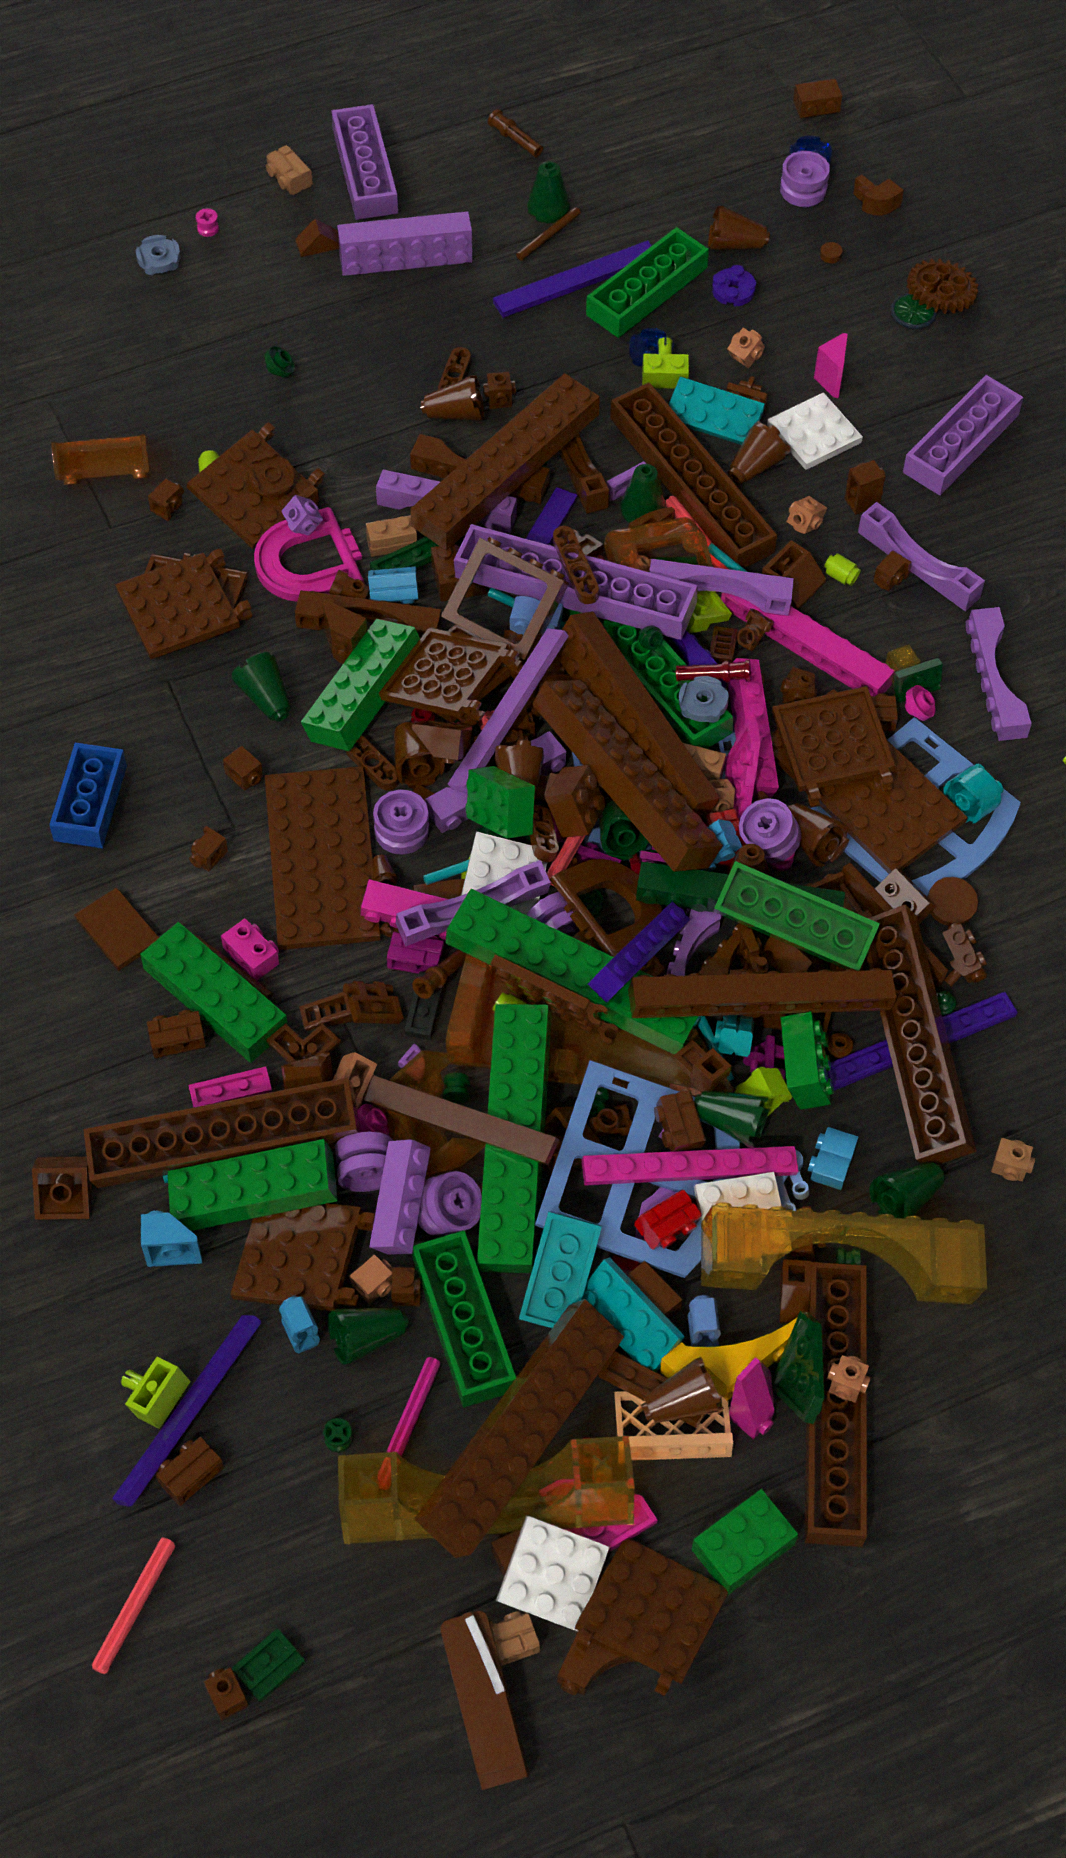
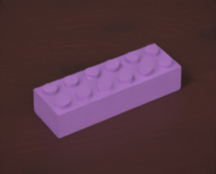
[331,104,398,220]
[338,212,472,276]
[903,375,1023,495]

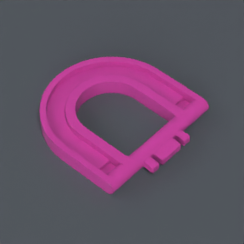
[254,507,365,602]

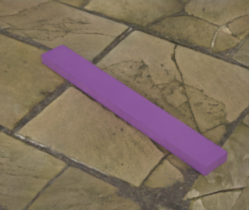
[448,628,569,792]

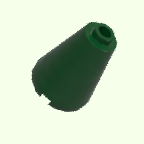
[527,161,570,223]
[620,464,666,523]
[231,652,291,722]
[599,798,649,860]
[694,1090,771,1149]
[869,1162,944,1227]
[328,1308,408,1365]

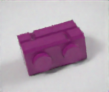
[387,932,444,974]

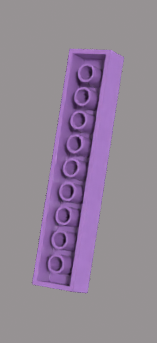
[454,524,697,640]

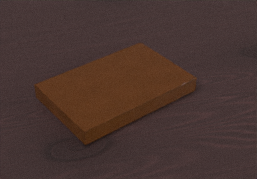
[74,888,159,971]

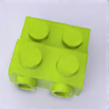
[686,591,732,633]

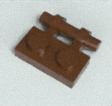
[738,928,769,974]
[343,981,404,1024]

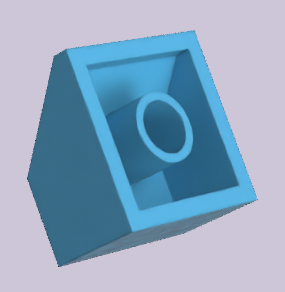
[141,1211,202,1267]

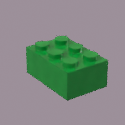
[465,766,535,838]
[781,1011,834,1110]
[691,1489,798,1596]

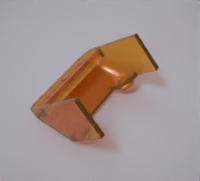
[51,434,151,485]
[604,517,713,567]
[380,1050,485,1178]

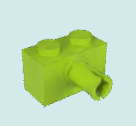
[642,338,689,389]
[734,1067,792,1117]
[121,1357,191,1429]

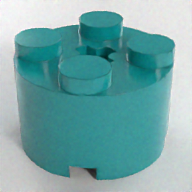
[943,764,1003,823]

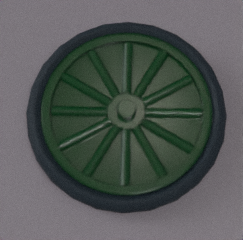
[891,293,937,329]

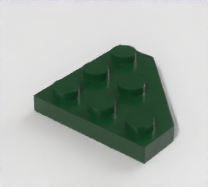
[772,1311,824,1424]

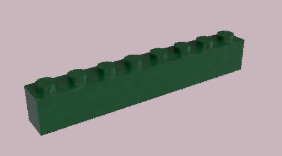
[636,862,845,912]

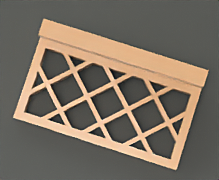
[614,1391,733,1461]

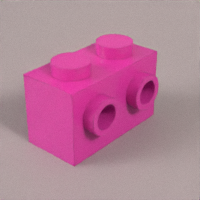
[221,918,279,981]

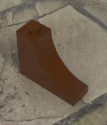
[557,1631,638,1695]

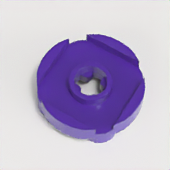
[712,265,756,306]

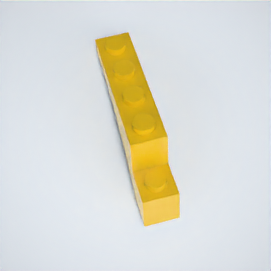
[660,1318,797,1401]

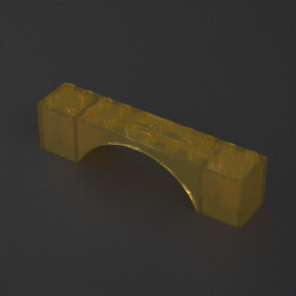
[701,1202,987,1305]
[338,1436,634,1544]

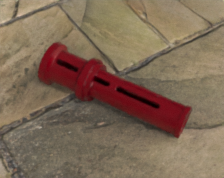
[676,660,751,683]

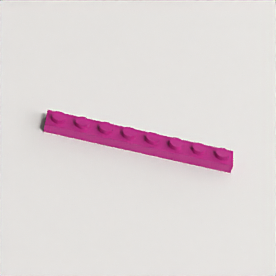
[581,1146,799,1185]

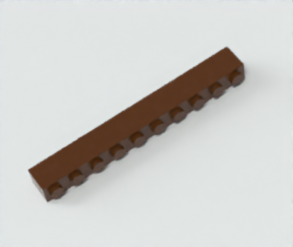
[628,968,897,1018]

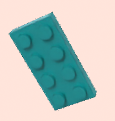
[669,377,765,445]
[519,1211,602,1328]
[582,1257,685,1373]

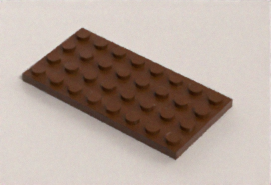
[771,689,967,874]
[265,766,380,950]

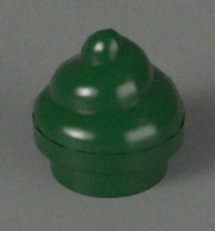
[639,625,663,650]
[936,991,956,1017]

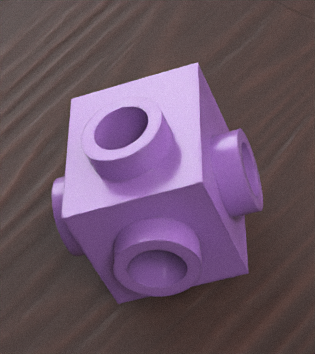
[281,495,323,536]

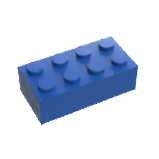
[50,743,127,848]

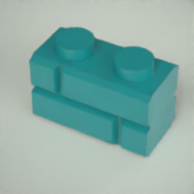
[714,1015,754,1057]

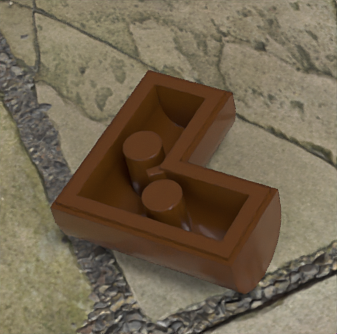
[266,1023,341,1064]

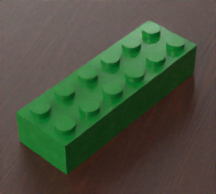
[586,227,709,338]
[301,619,420,751]
[714,861,880,971]
[140,922,288,1063]
[167,1139,337,1231]
[412,1230,516,1408]

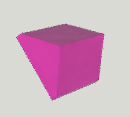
[814,333,848,398]

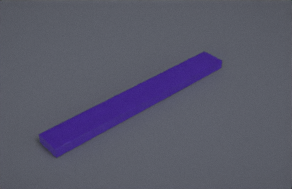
[493,241,652,318]
[827,992,1018,1090]
[112,1315,261,1507]

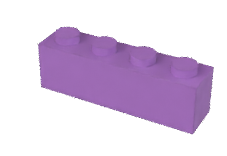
[369,1140,431,1254]

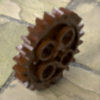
[906,258,978,314]

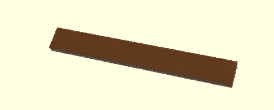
[362,1075,559,1165]

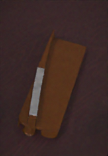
[441,1611,530,1790]

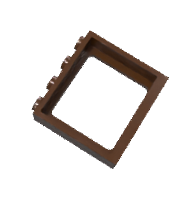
[441,537,569,660]

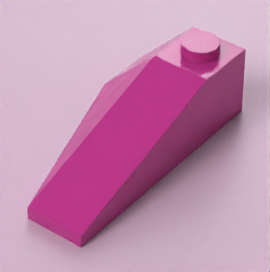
[729,1357,774,1439]

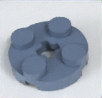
[136,235,180,275]
[679,676,728,723]

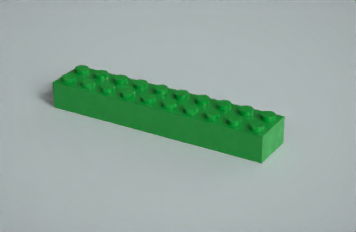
[563,608,733,749]
[446,888,701,1055]
[477,1004,552,1273]

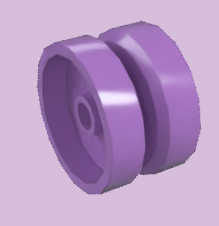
[780,151,830,207]
[373,790,429,855]
[739,798,802,863]
[526,892,586,937]
[335,1132,393,1192]
[417,1171,482,1237]

